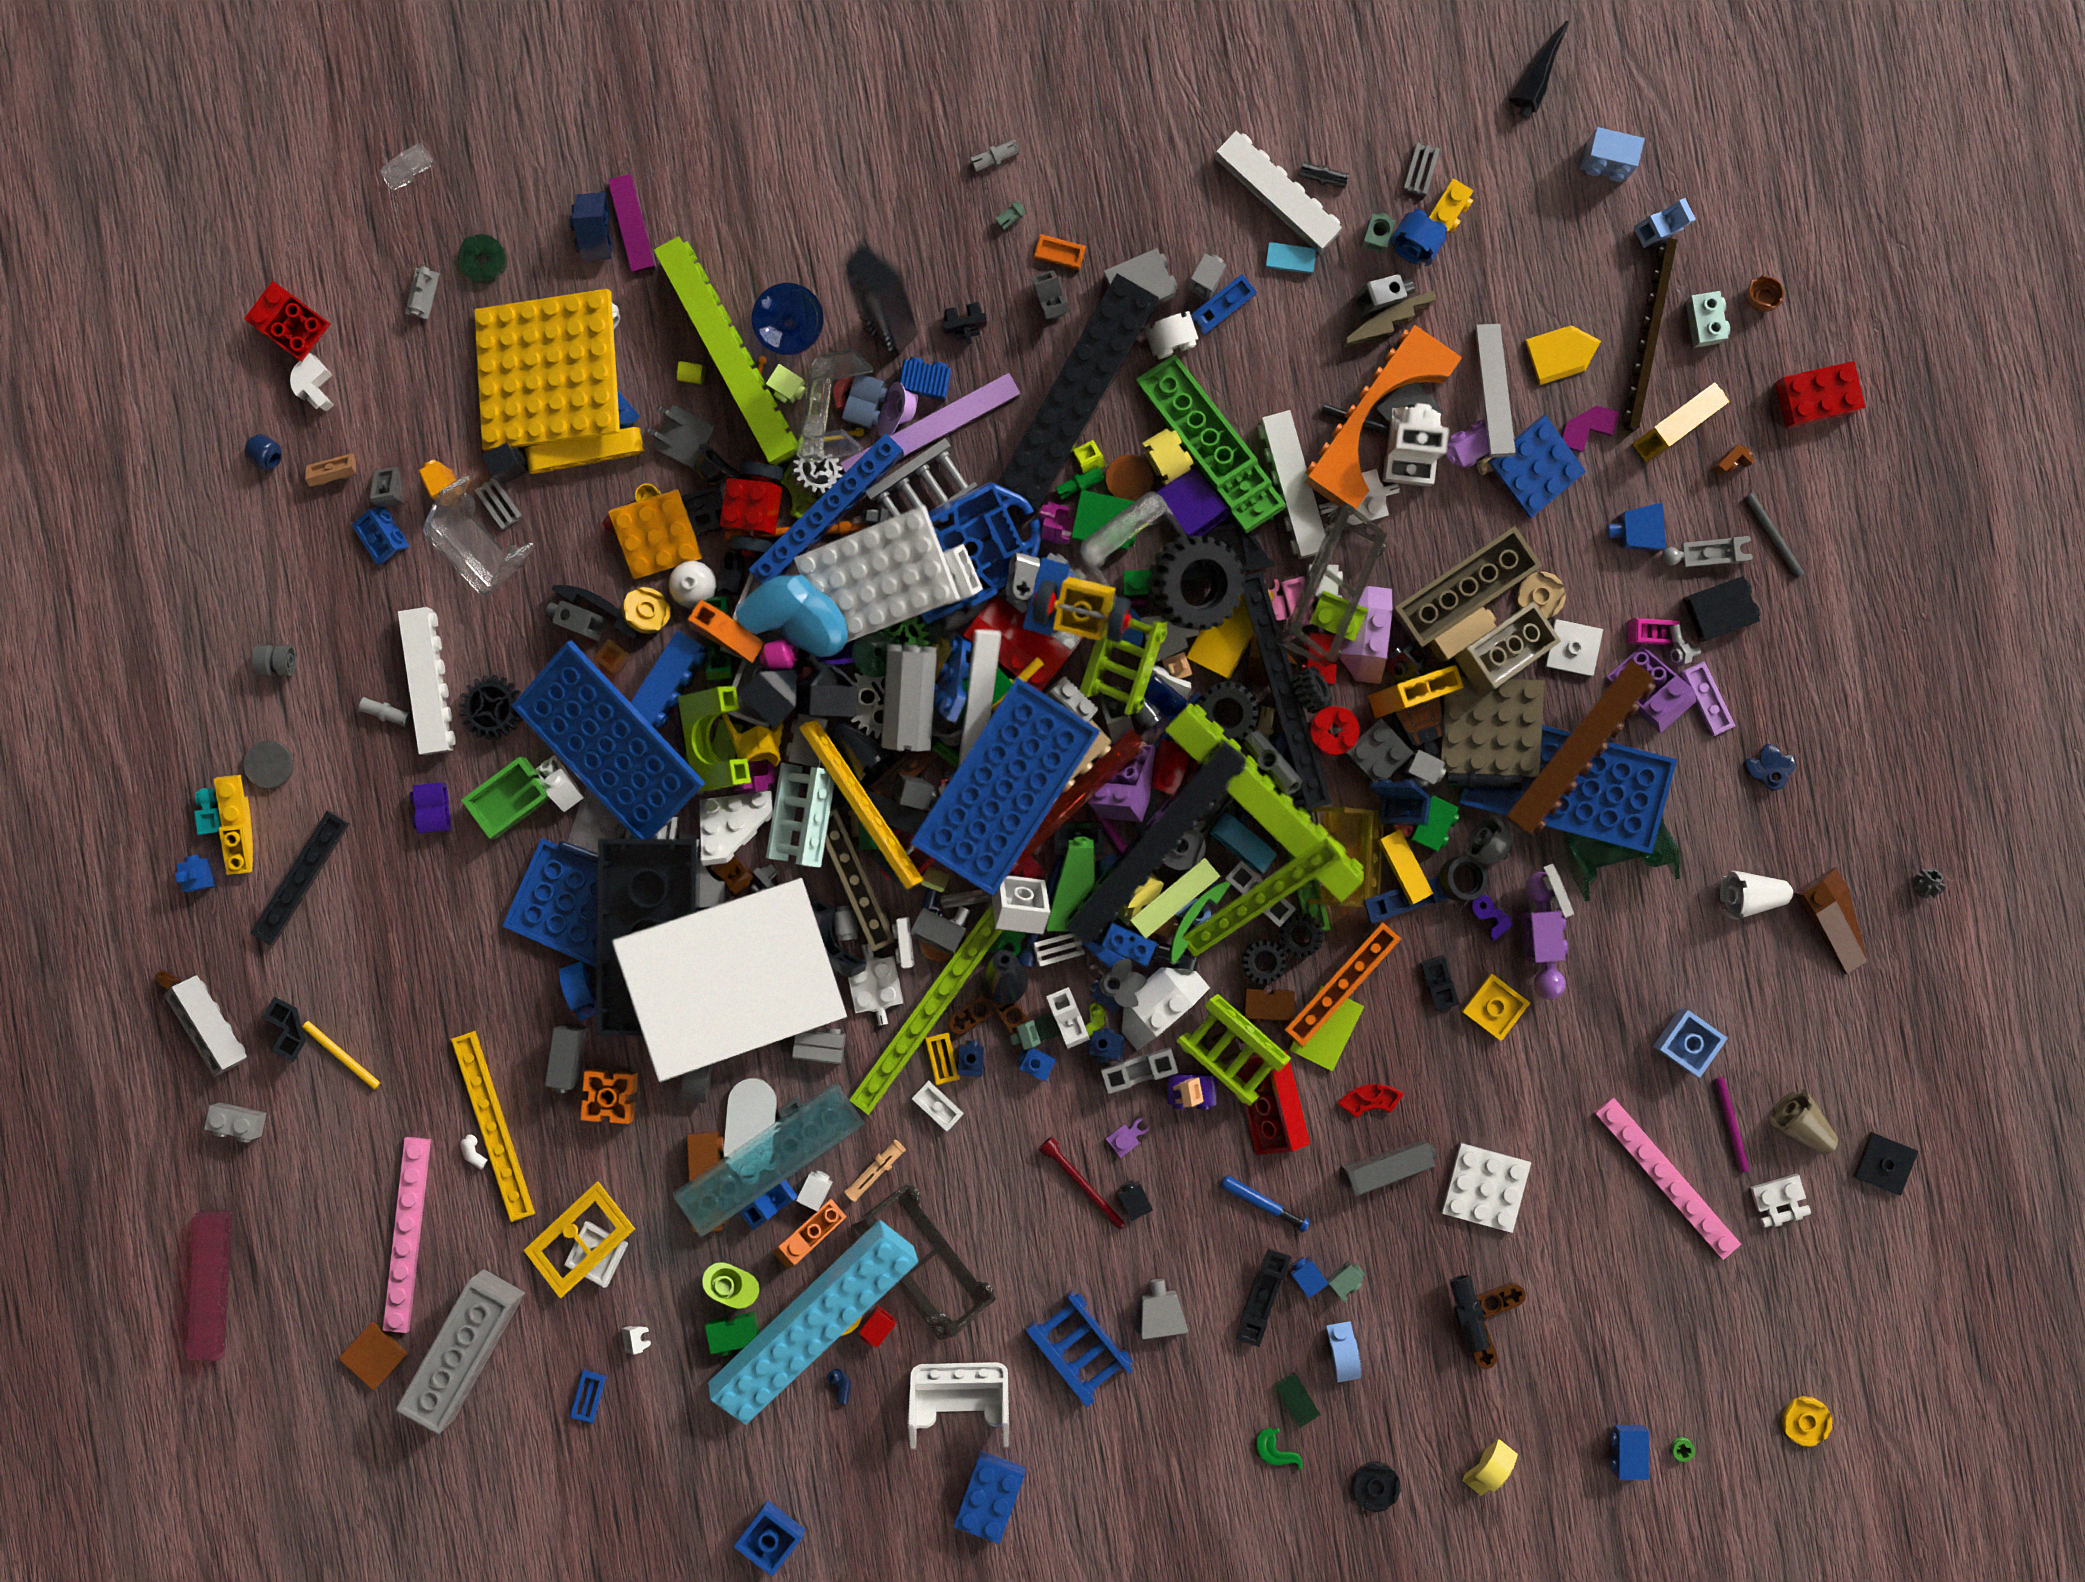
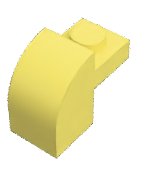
[1118,872,1164,926]
[1462,1439,1518,1496]

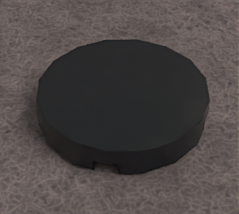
[1352,1461,1401,1512]

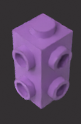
[1446,419,1489,468]

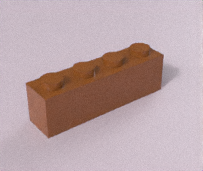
[687,1131,728,1233]

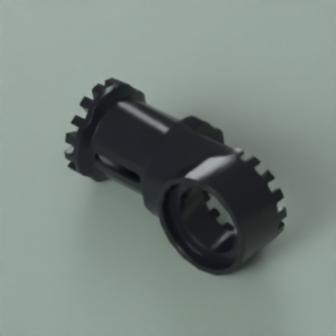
[1151,939,1199,971]

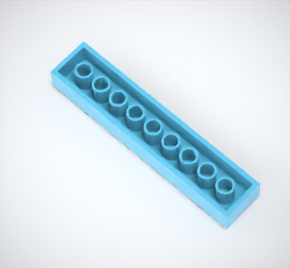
[708,1220,918,1425]

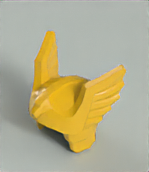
[722,713,784,766]

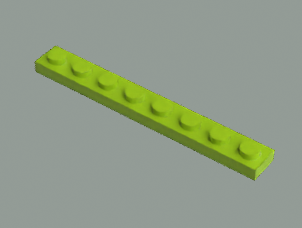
[1182,835,1345,957]

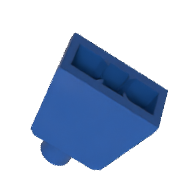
[1606,503,1666,552]

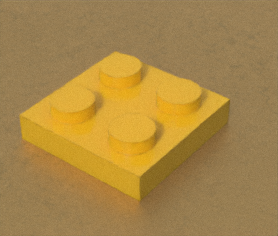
[1462,973,1530,1041]

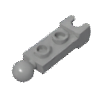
[1662,536,1753,568]

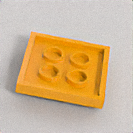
[608,489,703,579]

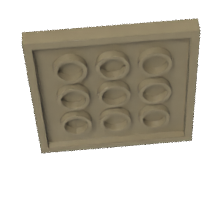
[1441,677,1544,778]

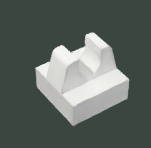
[621,1326,651,1354]

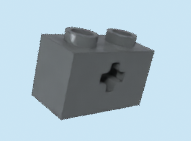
[891,773,936,810]

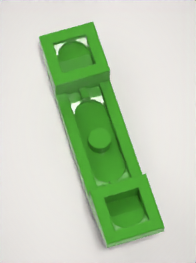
[1169,881,1231,965]

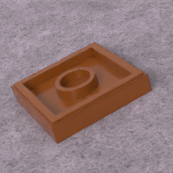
[338,1321,409,1391]

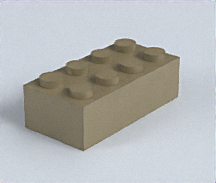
[1453,601,1561,696]

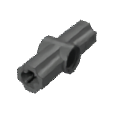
[1243,730,1303,795]

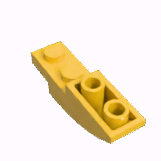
[214,775,253,875]

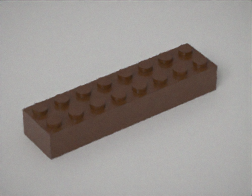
[1507,660,1656,836]

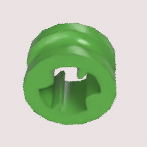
[1671,1437,1695,1462]

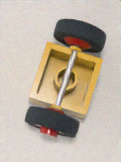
[1032,577,1131,643]

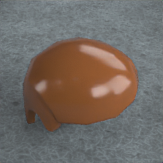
[1746,275,1784,312]

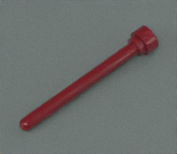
[1038,1136,1125,1229]

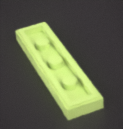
[1130,858,1220,938]

